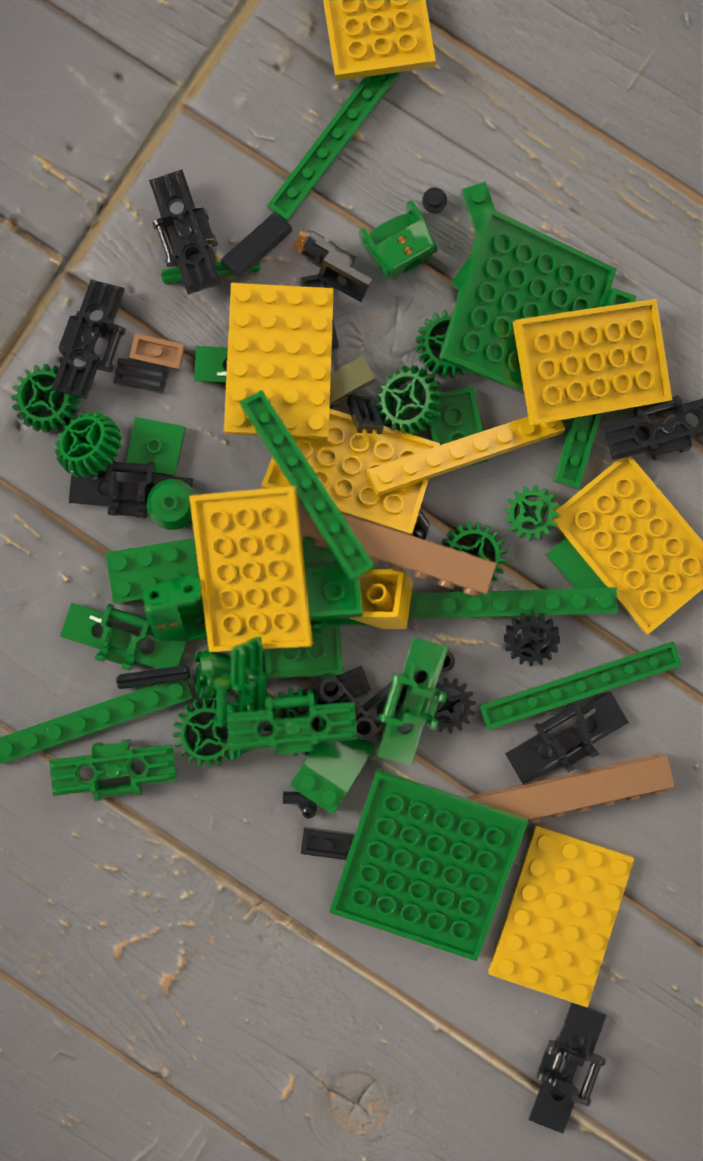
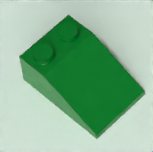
[289,738,375,814]

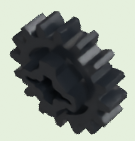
[504,611,560,666]
[434,677,476,733]

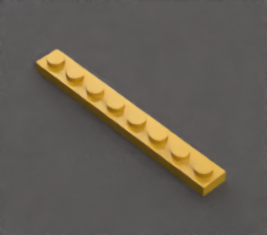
[368,416,565,496]

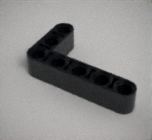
[317,650,455,740]

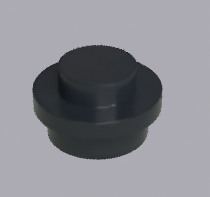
[422,187,447,214]

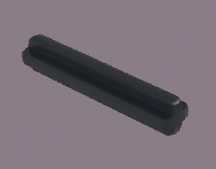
[116,665,191,689]

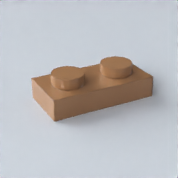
[129,333,186,371]

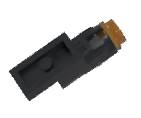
[293,229,372,302]

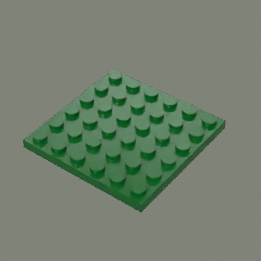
[439,207,617,395]
[329,769,528,961]

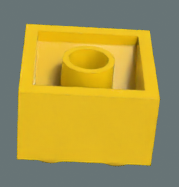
[350,569,413,629]

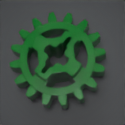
[504,485,561,541]

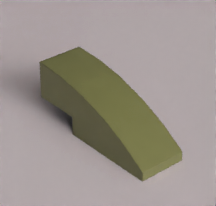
[330,356,375,408]

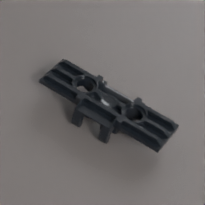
[149,169,221,295]
[52,279,126,399]
[603,395,703,461]
[69,459,193,519]
[505,691,629,785]
[528,1002,607,1134]

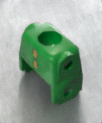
[359,200,438,280]
[143,575,207,641]

